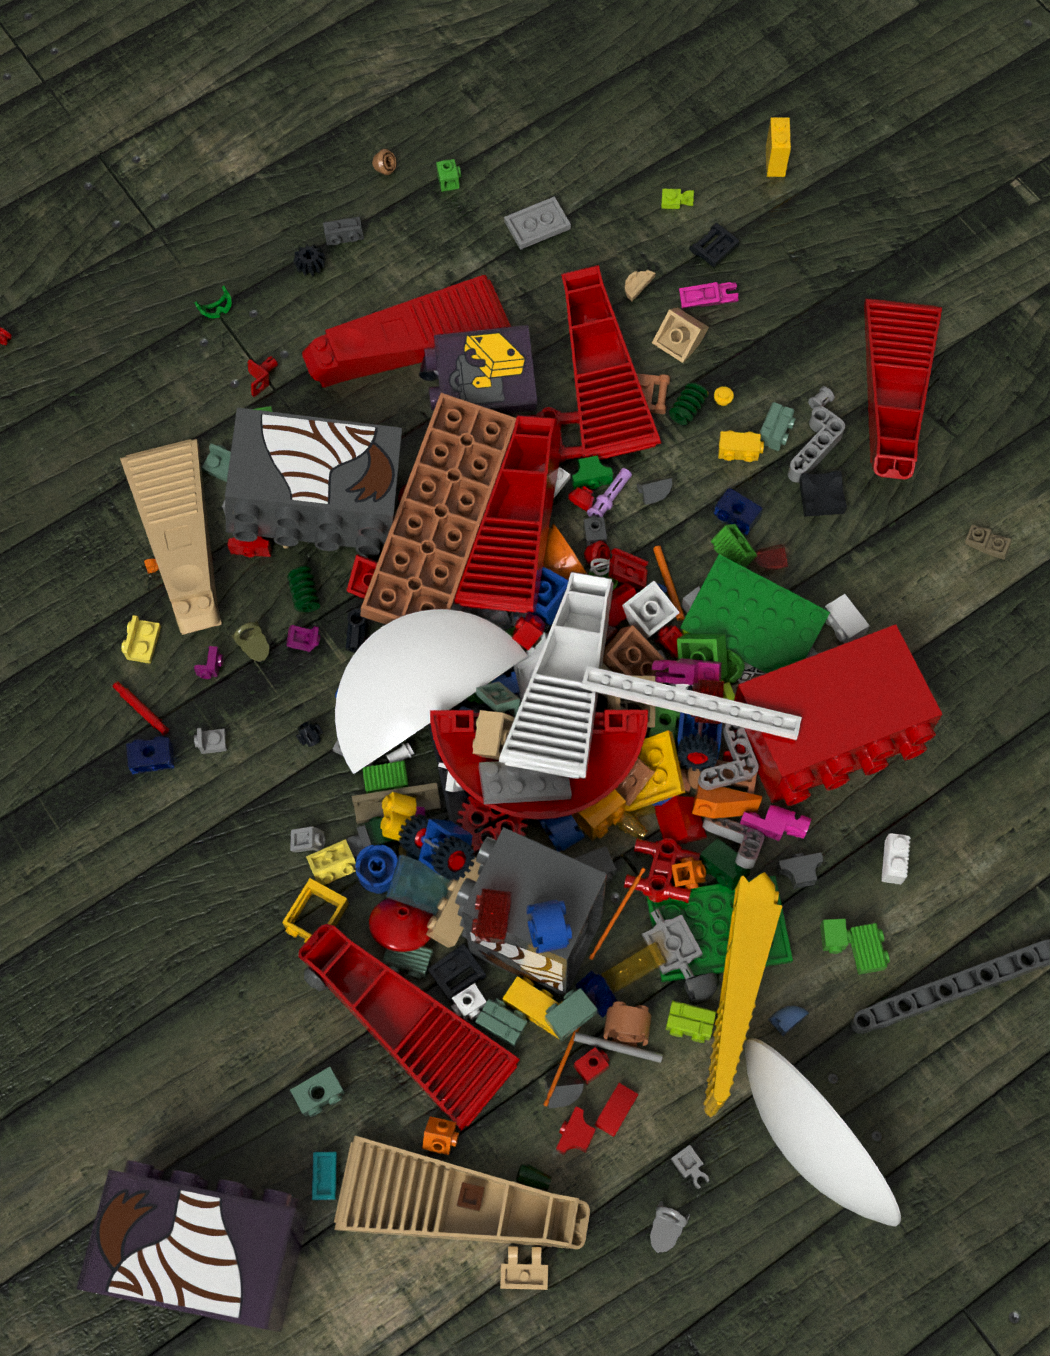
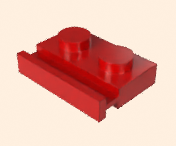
[608,548,648,590]

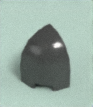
[636,478,672,505]
[684,973,718,1006]
[544,1076,584,1108]

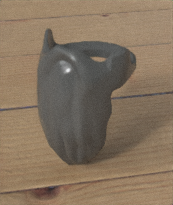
[304,967,329,991]

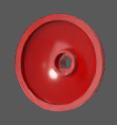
[369,896,434,952]

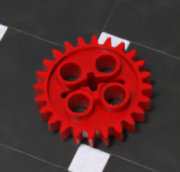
[456,796,527,854]

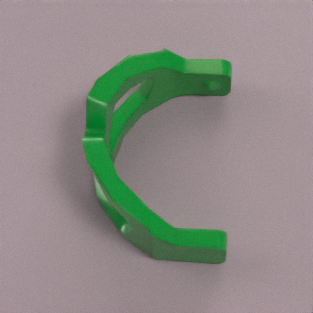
[194,285,232,318]

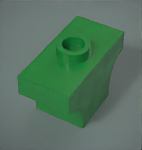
[572,455,613,490]

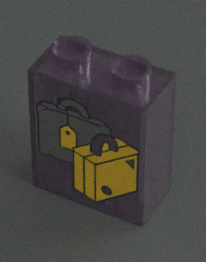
[424,325,537,414]

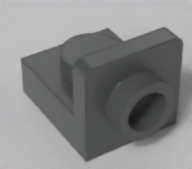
[347,825,371,858]

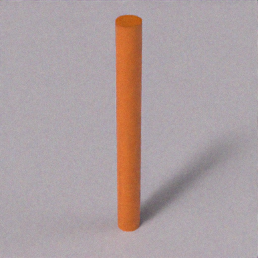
[653,546,685,621]

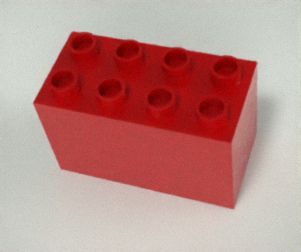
[734,624,942,806]

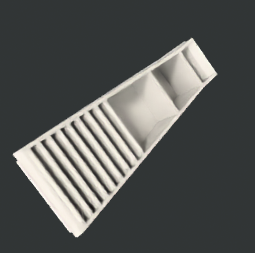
[499,572,613,779]

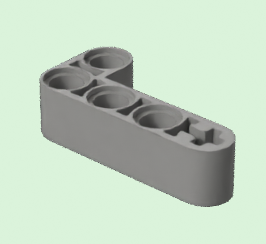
[788,406,845,482]

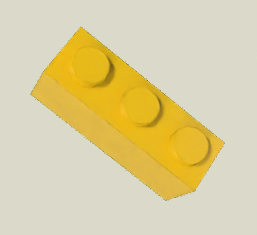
[503,976,563,1039]

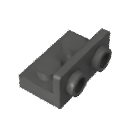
[323,217,364,245]

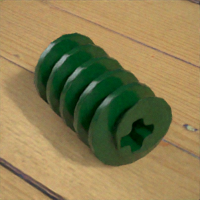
[669,383,709,426]
[287,566,320,613]

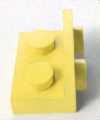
[121,615,161,664]
[306,839,356,885]

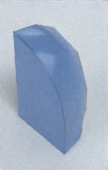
[768,1005,809,1036]

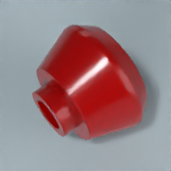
[568,486,594,511]
[584,541,610,568]

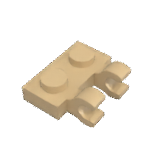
[500,1247,548,1290]

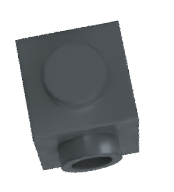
[583,516,607,548]

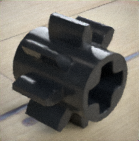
[296,721,323,747]

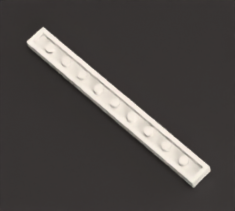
[581,666,802,740]

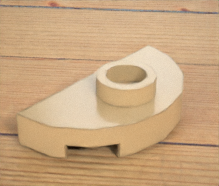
[625,270,655,302]

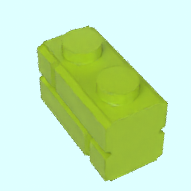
[665,1000,716,1043]

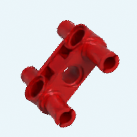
[529,407,583,464]
[624,838,700,903]

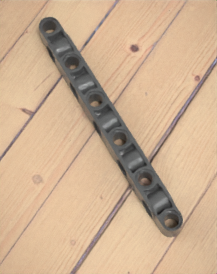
[850,939,1050,1034]

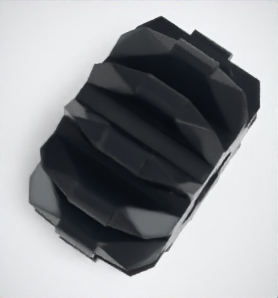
[294,243,326,276]

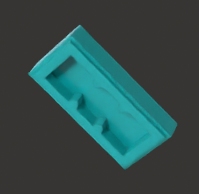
[312,1152,337,1200]

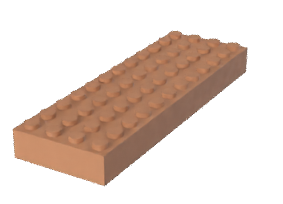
[361,393,516,624]

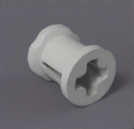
[808,386,834,409]

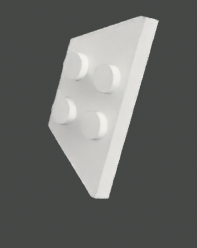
[514,632,548,701]

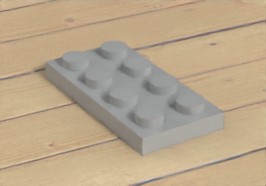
[478,761,572,804]

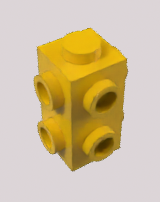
[718,430,764,462]

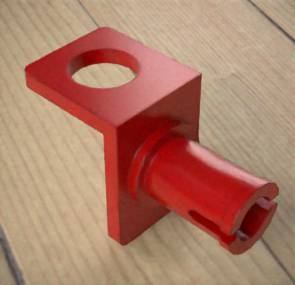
[248,356,278,397]

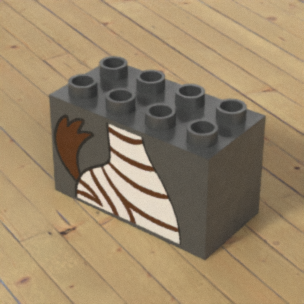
[225,408,402,556]
[455,827,607,997]

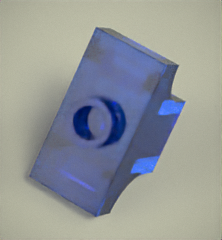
[575,971,618,1018]

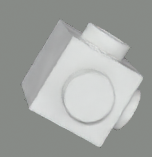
[451,983,486,1020]

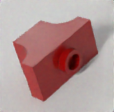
[228,536,272,557]
[556,1106,596,1155]

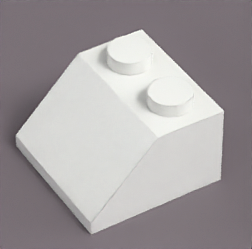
[622,581,680,639]

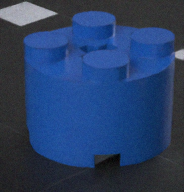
[538,815,585,852]
[355,845,400,894]
[526,899,572,954]

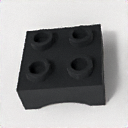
[799,471,847,517]

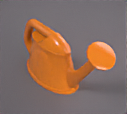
[543,524,588,580]

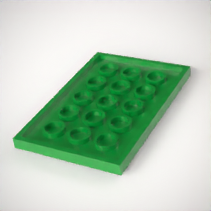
[680,554,830,673]
[646,876,793,982]

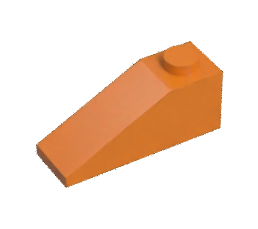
[692,784,762,819]

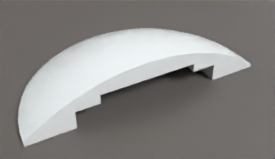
[335,609,528,774]
[745,1038,901,1227]

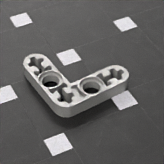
[698,723,759,790]
[702,817,765,869]

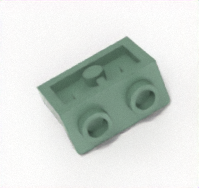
[201,444,231,482]
[476,681,521,717]

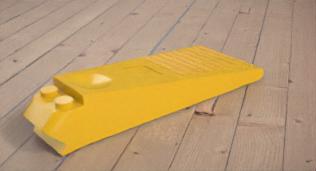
[703,872,782,1117]

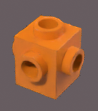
[671,857,706,889]
[422,1116,459,1155]

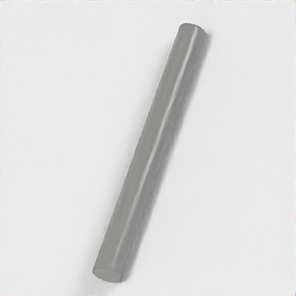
[573,1032,663,1063]

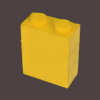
[766,117,791,177]

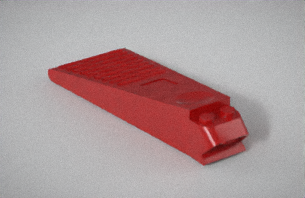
[561,265,661,460]
[302,275,514,388]
[864,299,942,479]
[454,415,560,613]
[298,924,520,1131]

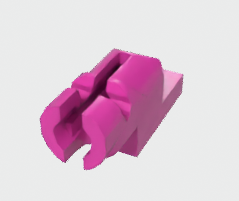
[679,282,738,309]
[652,658,722,685]
[740,805,811,841]

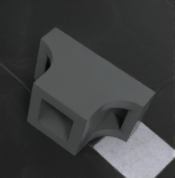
[776,852,823,889]

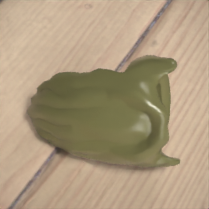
[232,621,270,662]

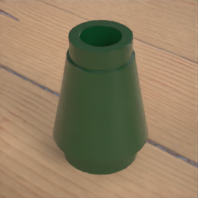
[516,1164,551,1190]

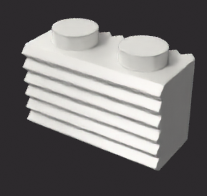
[882,833,911,884]

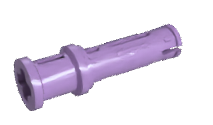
[587,468,632,517]

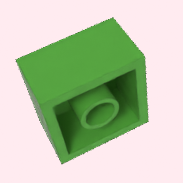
[677,634,728,679]

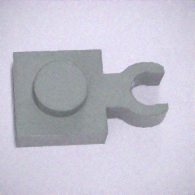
[671,1145,709,1189]

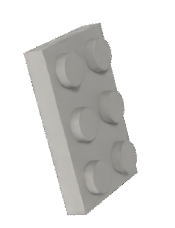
[504,196,571,250]

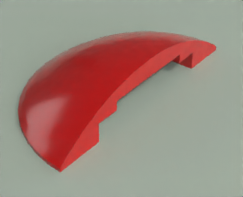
[430,710,648,819]

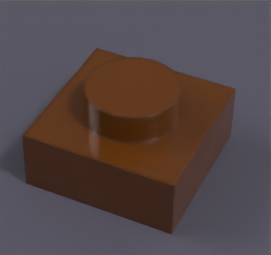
[457,1182,485,1212]

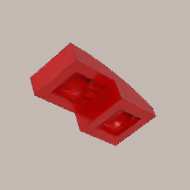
[595,1083,639,1137]

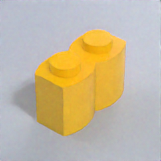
[380,792,416,841]

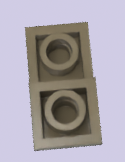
[965,525,1011,560]

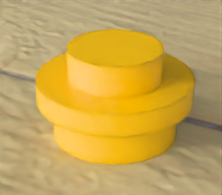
[714,387,734,406]

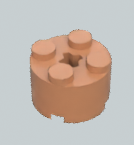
[603,1002,652,1047]

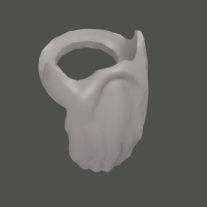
[650,1201,690,1253]

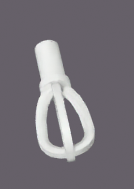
[590,558,610,576]

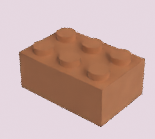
[603,625,668,684]

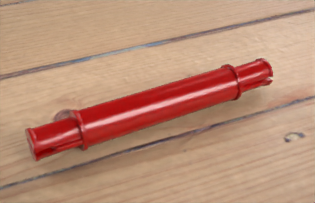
[112,681,169,735]

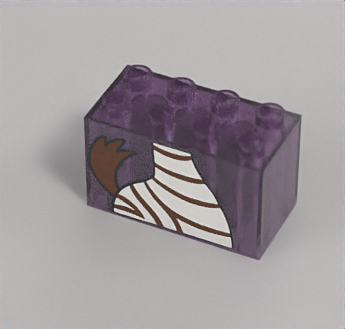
[76,1160,308,1332]

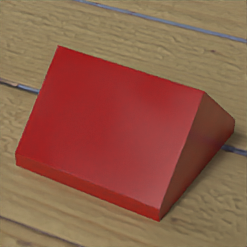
[347,554,378,598]
[654,796,707,845]

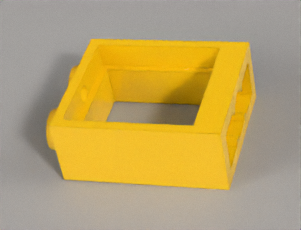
[282,878,349,943]

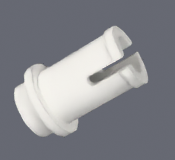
[386,743,414,763]

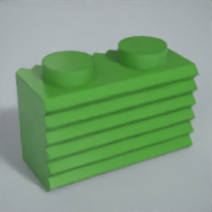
[711,524,757,568]
[363,761,409,794]
[850,923,890,975]

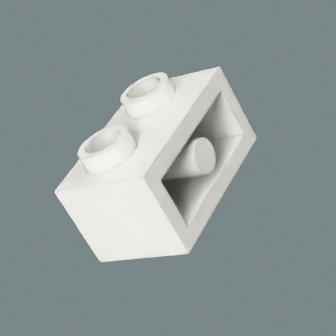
[824,594,870,644]

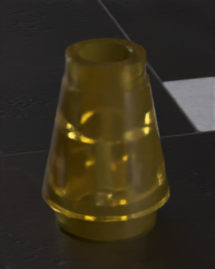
[616,811,648,840]

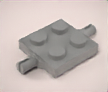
[642,909,703,980]

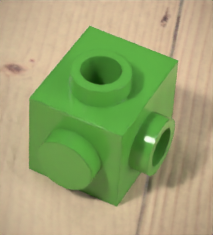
[436,159,461,192]
[820,919,851,954]

